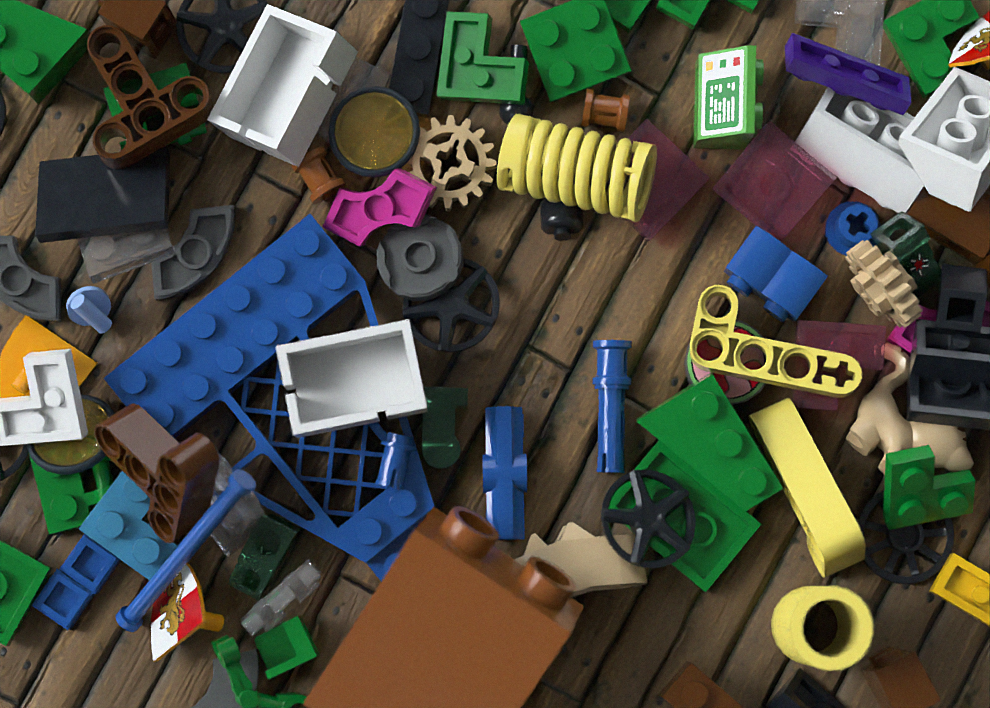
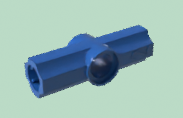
[482,406,527,540]

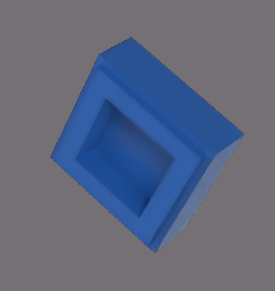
[59,533,121,594]
[32,569,95,630]

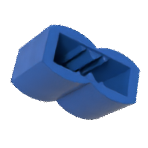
[724,226,828,323]

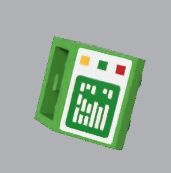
[693,45,764,150]

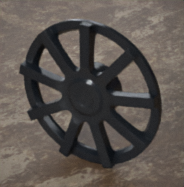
[857,490,955,584]

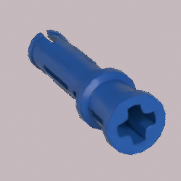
[592,340,632,473]

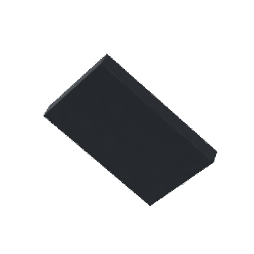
[35,147,170,243]

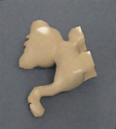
[845,343,974,475]

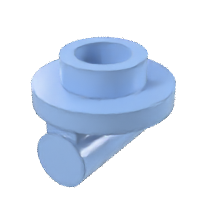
[66,286,112,334]

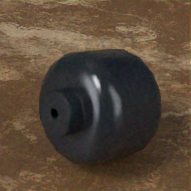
[540,199,583,241]

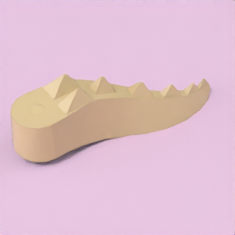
[515,522,647,597]

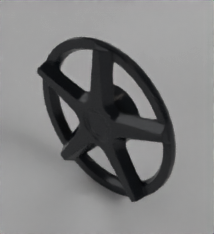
[176,0,269,73]
[402,258,500,352]
[601,469,696,569]

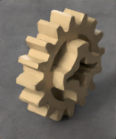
[404,115,496,211]
[845,240,922,328]

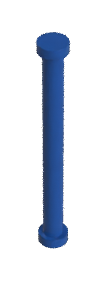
[116,469,256,632]

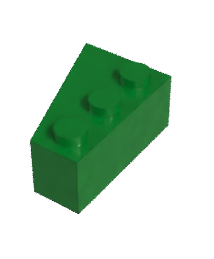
[0,0,90,105]
[636,373,783,512]

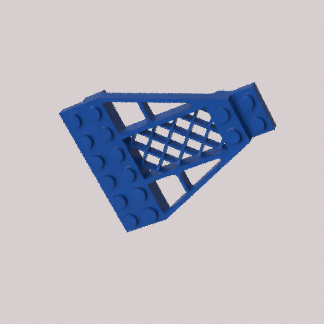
[104,214,435,581]

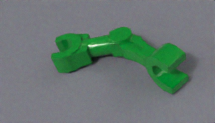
[211,634,307,708]

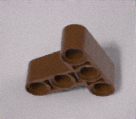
[87,25,214,169]
[94,403,220,543]

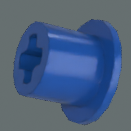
[825,201,881,256]

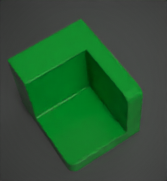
[254,615,320,679]

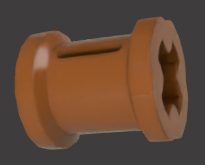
[581,88,630,133]
[291,147,346,205]

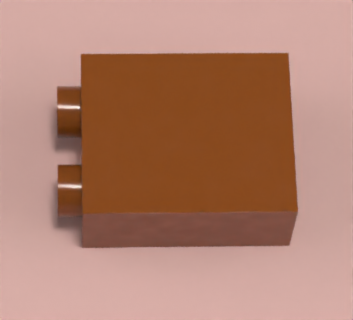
[303,506,584,708]

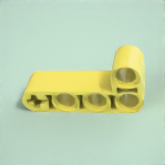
[690,285,862,398]
[748,398,866,578]

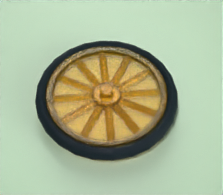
[328,86,420,177]
[27,395,115,474]

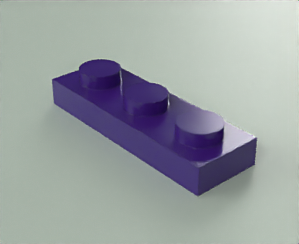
[785,33,912,115]

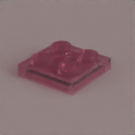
[712,121,836,242]

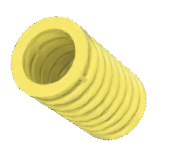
[497,114,657,222]
[771,586,873,670]

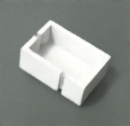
[207,4,358,167]
[276,319,428,438]

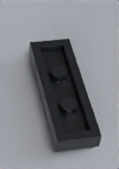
[386,0,450,118]

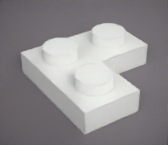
[0,349,88,446]

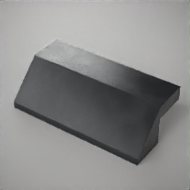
[907,319,990,430]

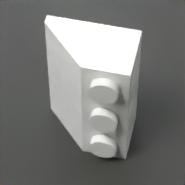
[898,67,990,212]
[791,87,924,216]

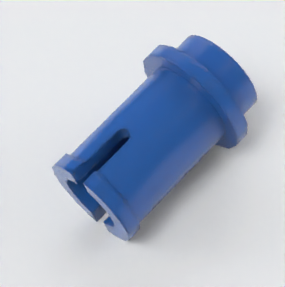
[375,432,416,490]

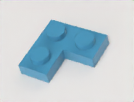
[79,471,177,581]

